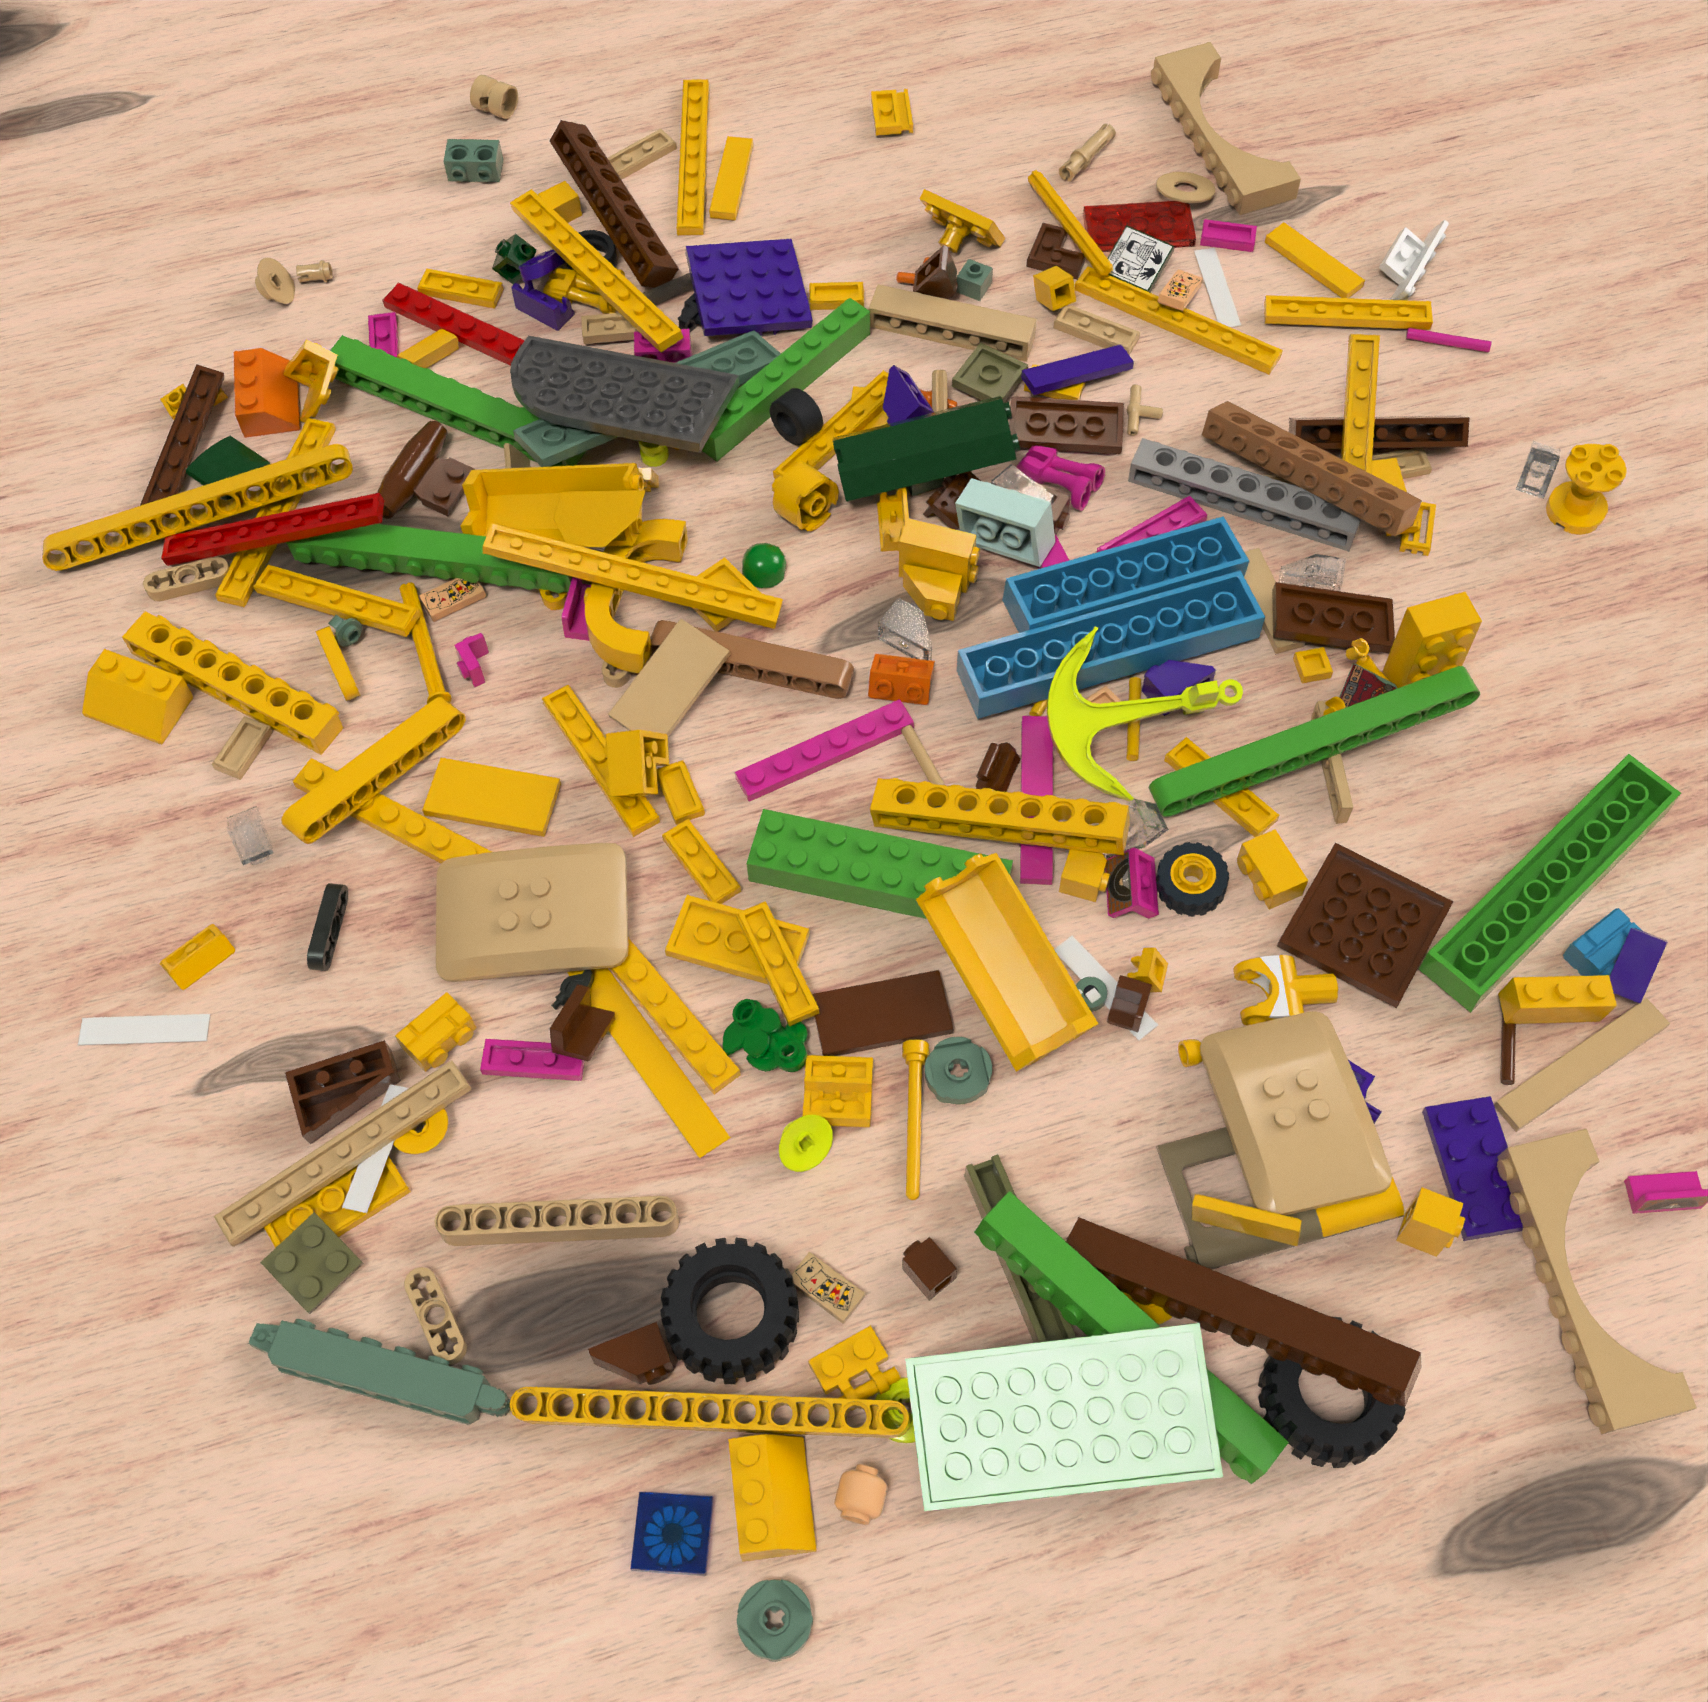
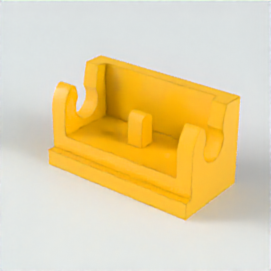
[877,487,909,552]

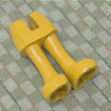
[543,268,625,314]

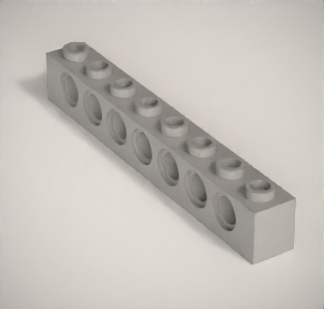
[1128,438,1361,552]

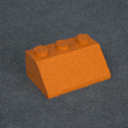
[234,348,301,438]

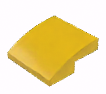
[802,1055,873,1127]

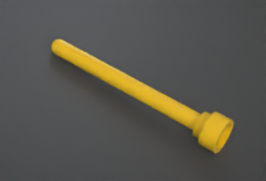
[902,1040,929,1200]

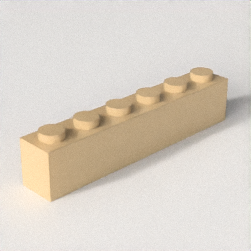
[868,284,1037,362]

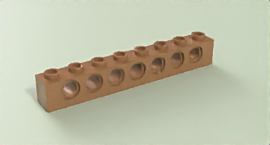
[1202,401,1422,537]

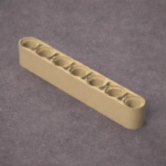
[434,1196,680,1246]

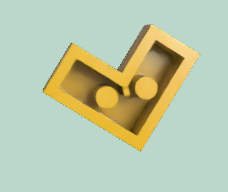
[604,729,670,798]

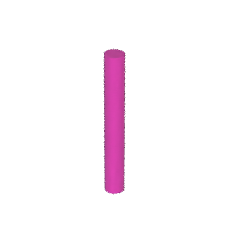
[1406,328,1492,352]

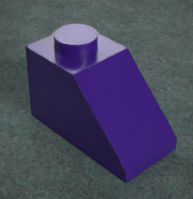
[883,365,934,424]
[1142,660,1216,716]

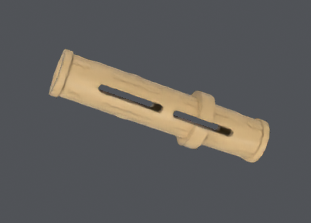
[1059,123,1116,181]

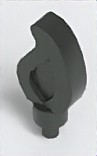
[551,970,594,1010]

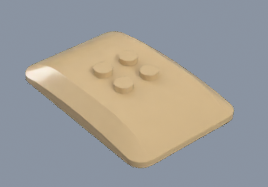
[436,843,628,982]
[1200,1011,1392,1216]

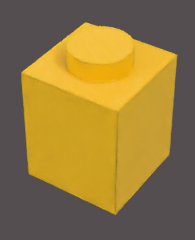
[538,181,582,223]
[1033,266,1076,311]

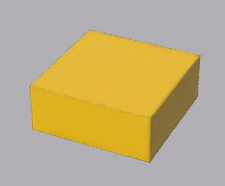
[1293,647,1333,683]

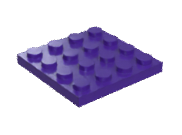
[685,238,813,336]

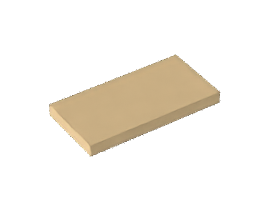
[608,619,731,737]

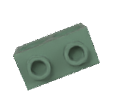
[443,139,503,182]

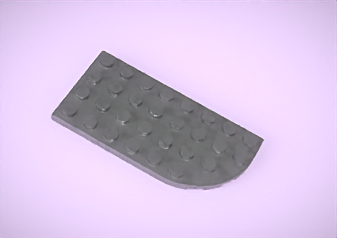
[510,335,739,453]

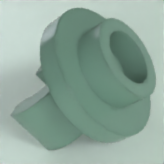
[328,615,362,646]

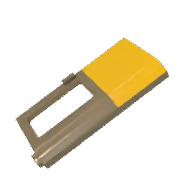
[1156,1127,1404,1270]

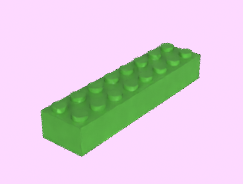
[746,809,1013,919]

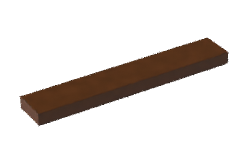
[140,364,224,518]

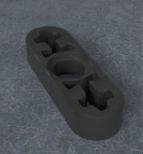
[307,883,348,971]

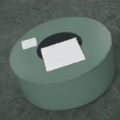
[1076,977,1107,1012]

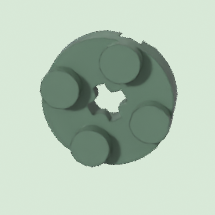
[925,1037,992,1104]
[737,1580,813,1662]

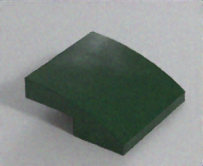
[186,435,270,500]

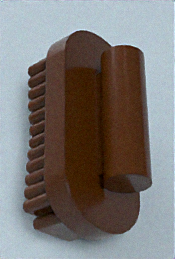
[976,742,1021,792]

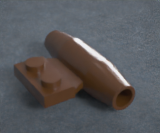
[377,421,475,519]

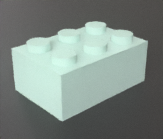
[955,478,1056,567]

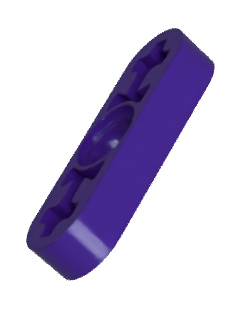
[519,250,565,281]

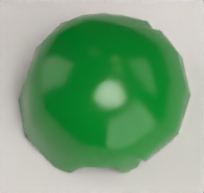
[742,543,786,588]

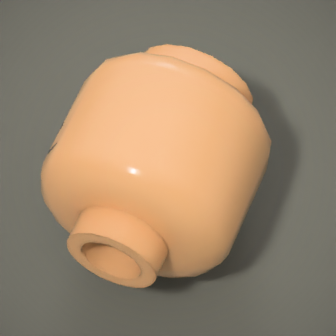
[834,1464,887,1525]

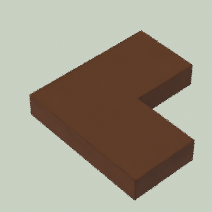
[1026,223,1086,280]

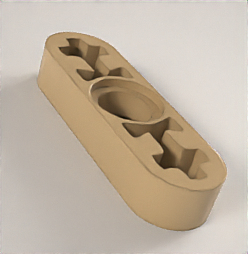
[143,557,229,601]
[404,1267,467,1365]

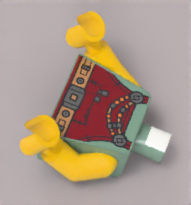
[1323,638,1397,716]

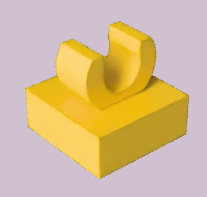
[1127,947,1168,992]

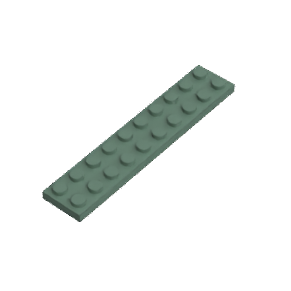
[513,331,781,467]

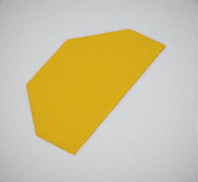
[553,490,646,547]

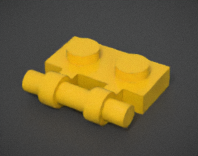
[808,1325,901,1411]

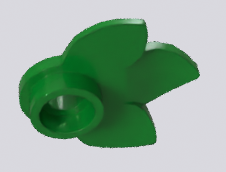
[722,999,781,1059]
[746,1022,808,1072]

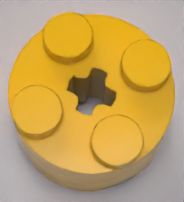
[772,461,839,531]

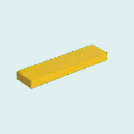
[709,136,753,220]
[1265,222,1365,298]
[1164,737,1280,838]
[736,901,819,1026]

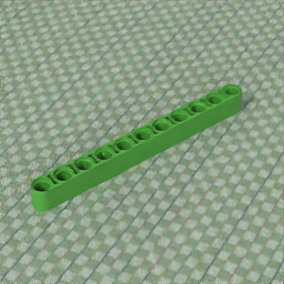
[1149,666,1480,817]

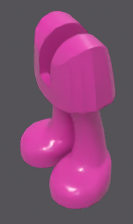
[1016,446,1105,511]

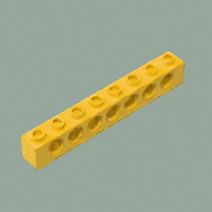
[122,611,343,755]
[870,778,1130,855]

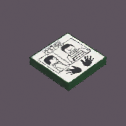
[1107,225,1174,293]

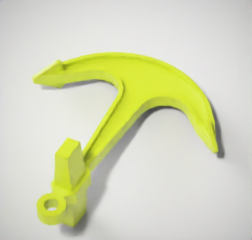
[1047,626,1243,803]

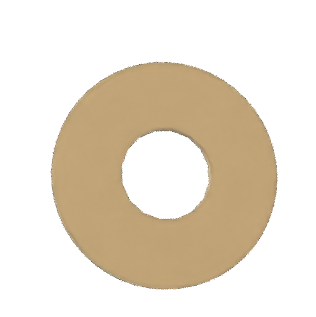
[1156,172,1215,203]

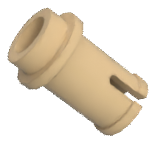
[296,260,333,283]

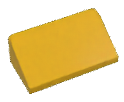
[397,329,459,368]
[159,924,235,990]

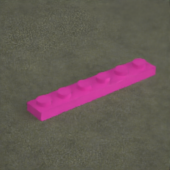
[735,699,914,802]

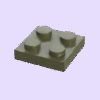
[952,342,1028,403]
[260,1212,363,1314]

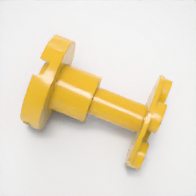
[1546,444,1627,535]

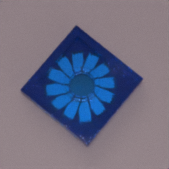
[630,1492,714,1576]

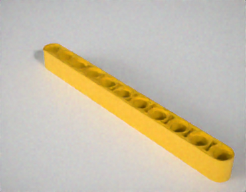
[42,444,353,571]
[510,1387,911,1438]

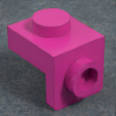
[454,633,489,687]

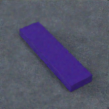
[1021,344,1134,395]

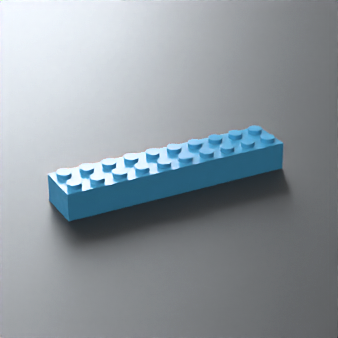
[956,570,1265,719]

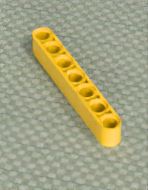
[281,697,466,844]

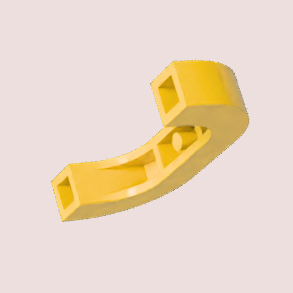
[584,519,688,673]

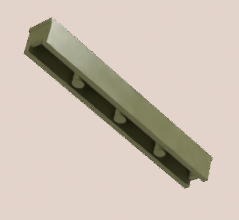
[964,1154,1076,1343]

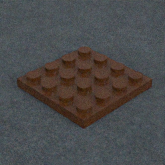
[1277,843,1454,1008]

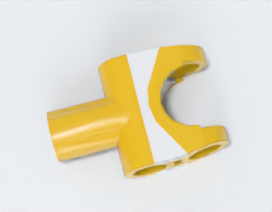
[1233,955,1338,1026]

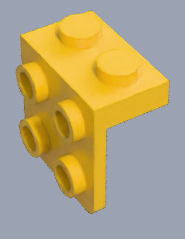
[283,339,338,423]

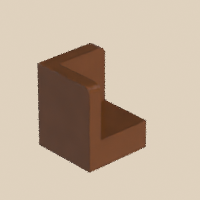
[1107,975,1152,1032]

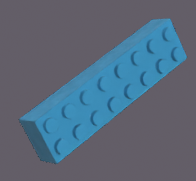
[1002,516,1249,633]

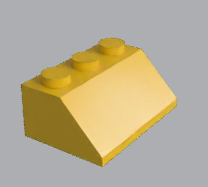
[82,649,193,745]
[728,1434,817,1562]

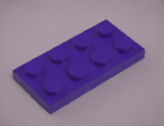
[1422,1096,1524,1241]

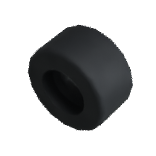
[769,388,823,445]

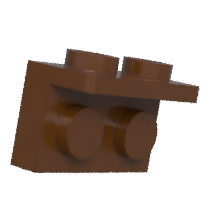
[923,471,981,530]

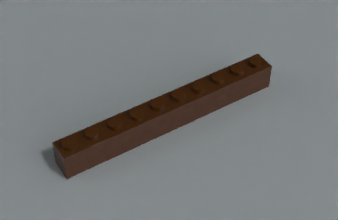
[1066,1217,1422,1407]

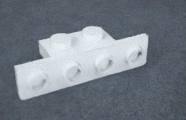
[1379,220,1449,300]

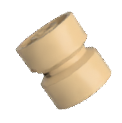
[470,74,518,119]

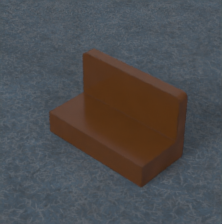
[549,984,615,1061]

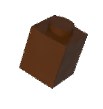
[902,1237,957,1301]

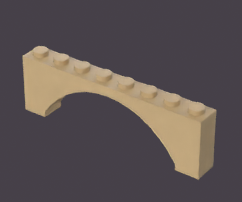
[1151,42,1301,215]
[1497,1128,1697,1435]

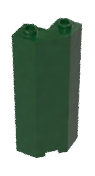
[833,396,1020,502]

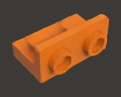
[868,654,935,705]

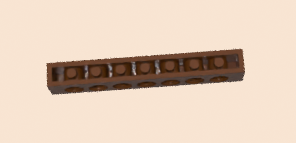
[549,120,679,289]

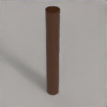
[1501,1013,1516,1085]

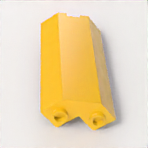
[460,463,644,546]
[916,853,1098,1072]

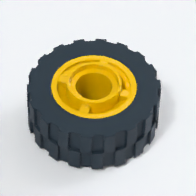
[1156,842,1229,917]

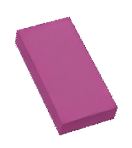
[1200,219,1257,252]

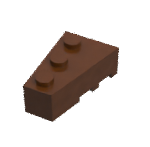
[285,1040,400,1144]

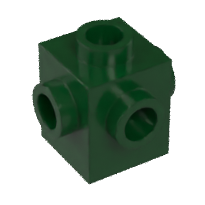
[492,233,537,285]

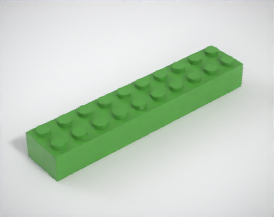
[1419,754,1681,1013]

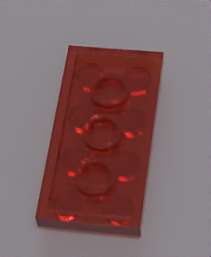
[1083,201,1196,252]

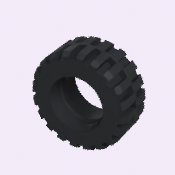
[660,1237,799,1384]
[1258,1316,1406,1468]

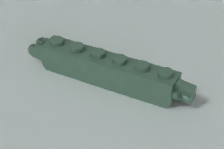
[248,1319,510,1425]

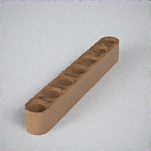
[650,620,854,699]

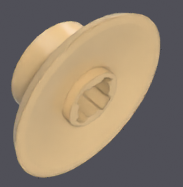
[255,257,295,304]

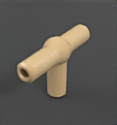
[1127,384,1163,436]

